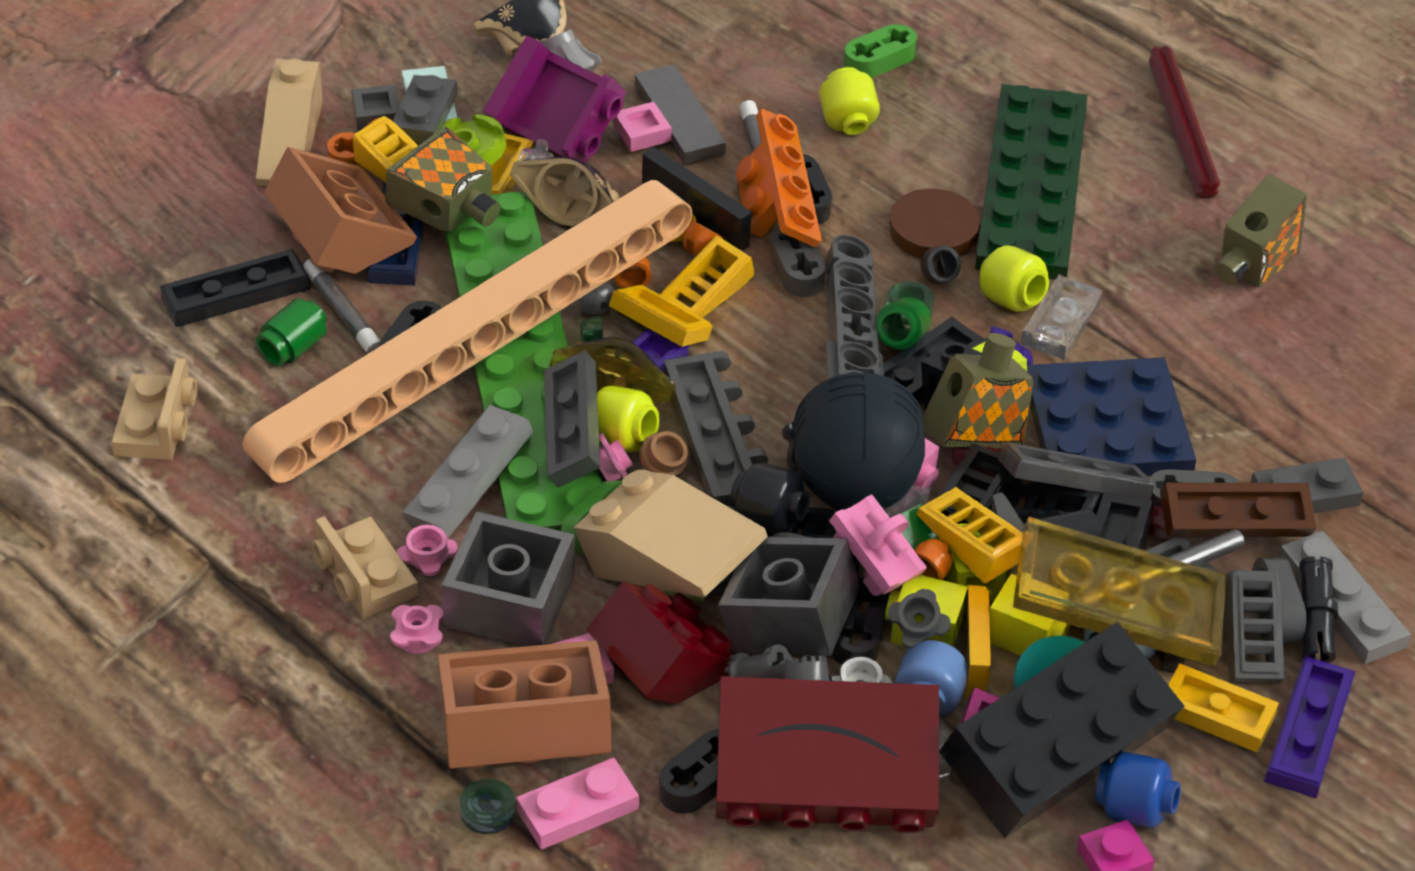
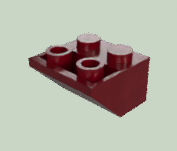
[586,581,734,705]

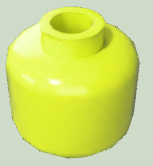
[819,67,880,135]
[979,245,1049,312]
[597,386,660,453]

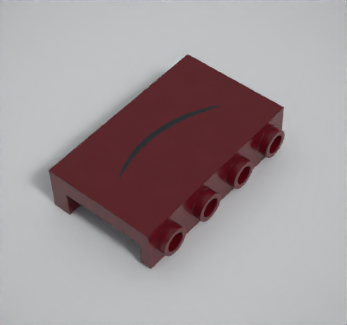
[715,676,939,834]

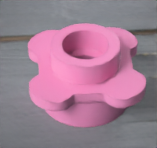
[599,433,633,481]
[397,525,458,576]
[390,605,443,654]

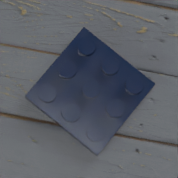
[1027,357,1196,476]

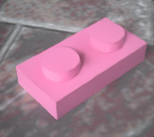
[516,758,639,850]

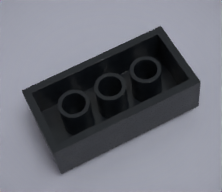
[939,622,1185,838]

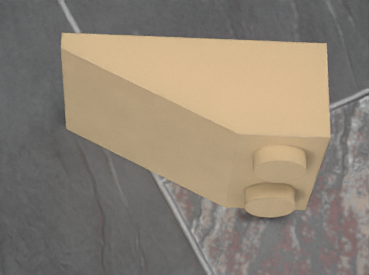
[573,470,768,597]

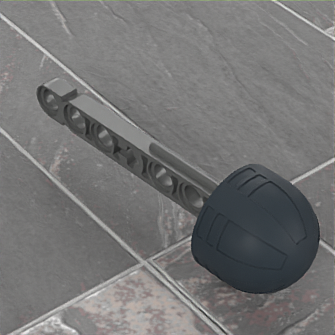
[794,234,925,510]

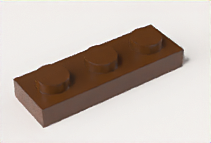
[1160,483,1317,537]

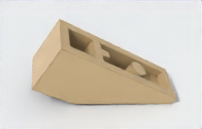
[256,59,323,186]

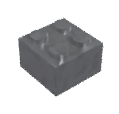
[442,511,575,646]
[718,537,861,656]

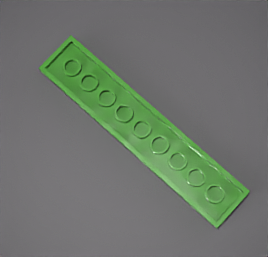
[444,191,601,531]

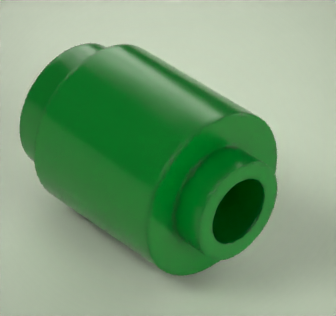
[875,297,931,350]
[255,298,327,366]

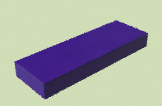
[1264,656,1356,798]

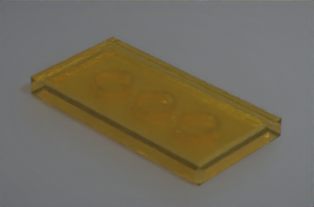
[1013,517,1226,666]

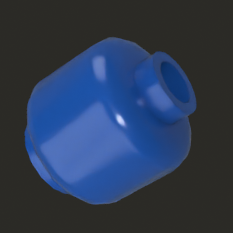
[1096,752,1181,829]

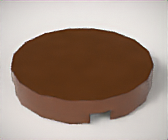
[889,188,980,258]

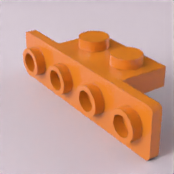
[736,109,822,247]

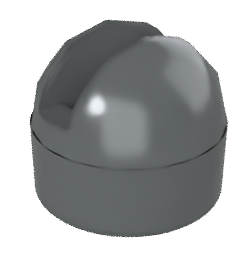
[581,281,614,315]

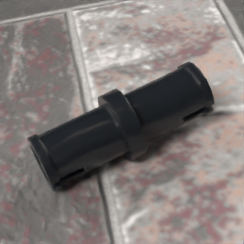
[1299,556,1339,663]

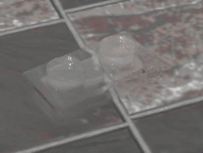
[1021,275,1102,360]

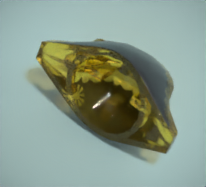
[549,337,676,404]

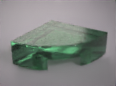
[580,316,603,364]

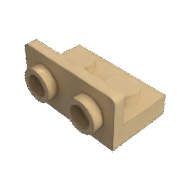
[111,358,197,460]
[311,516,419,619]

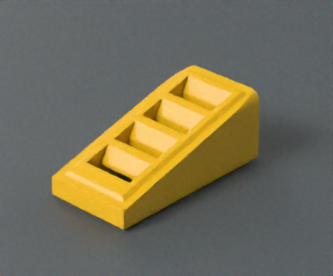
[353,116,418,183]
[659,235,755,318]
[917,487,1030,584]

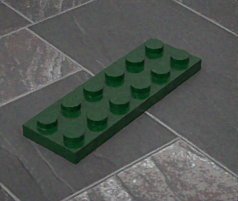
[975,84,1088,281]

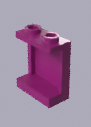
[482,35,627,162]

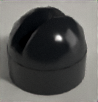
[920,246,961,283]

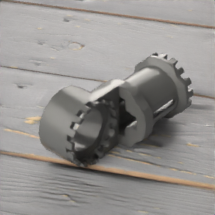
[725,644,829,681]

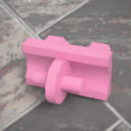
[829,495,927,596]

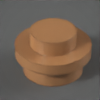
[639,431,688,477]

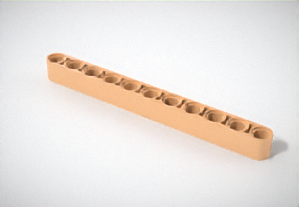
[242,180,692,483]

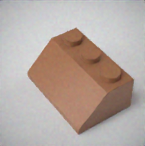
[264,146,417,274]
[438,640,612,769]

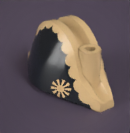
[472,0,567,56]
[510,157,619,226]

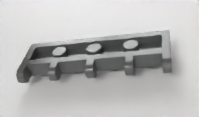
[664,351,768,506]

